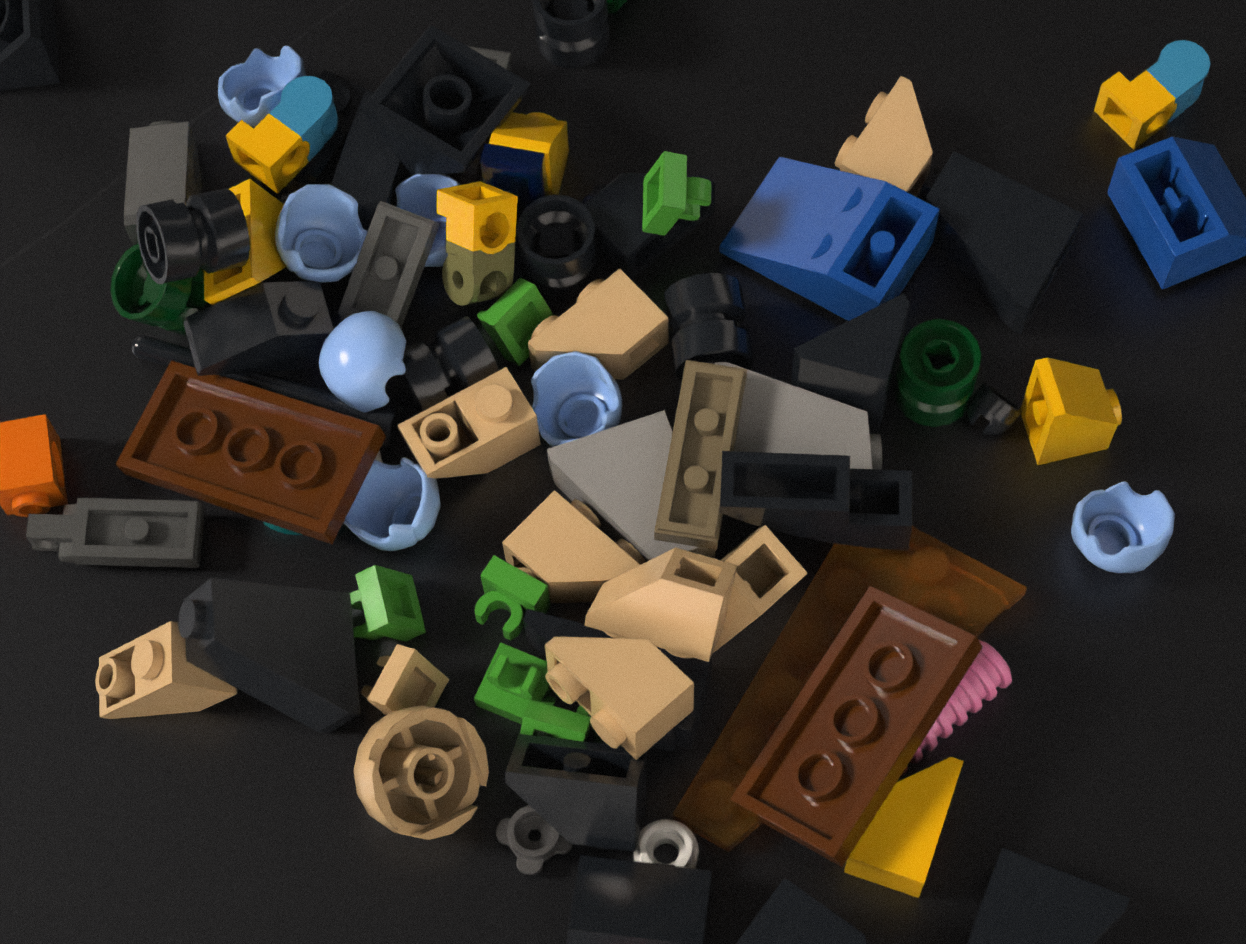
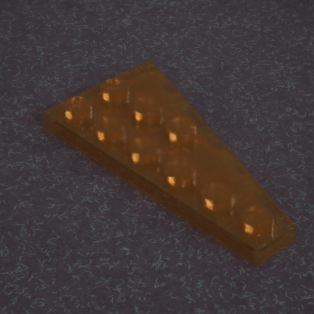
[673,526,1028,852]

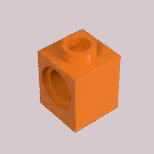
[0,414,68,517]

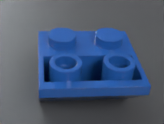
[1107,136,1246,290]

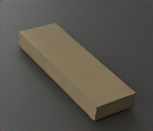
[654,360,748,550]

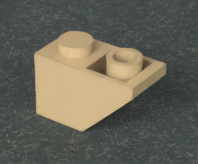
[835,76,933,197]
[528,269,669,380]
[398,367,541,479]
[502,490,646,603]
[712,525,808,654]
[584,547,738,662]
[95,621,237,719]
[545,637,694,760]

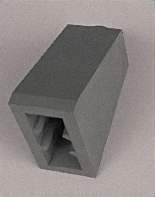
[124,120,202,246]

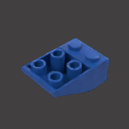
[719,157,940,321]

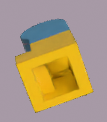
[1094,40,1210,150]
[225,76,339,194]

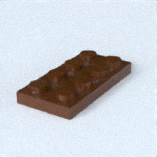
[116,360,386,544]
[730,586,983,867]

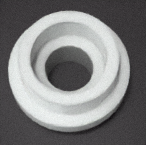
[633,819,699,868]

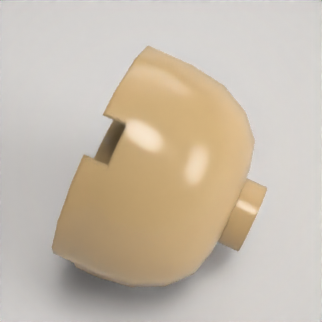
[354,706,489,840]

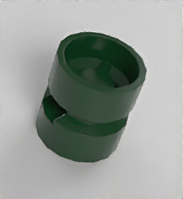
[110,244,221,336]
[893,319,981,427]

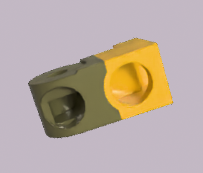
[436,181,518,306]

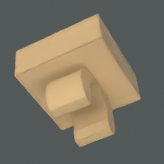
[361,644,449,715]

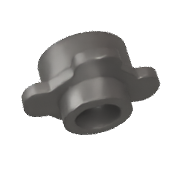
[496,804,573,875]

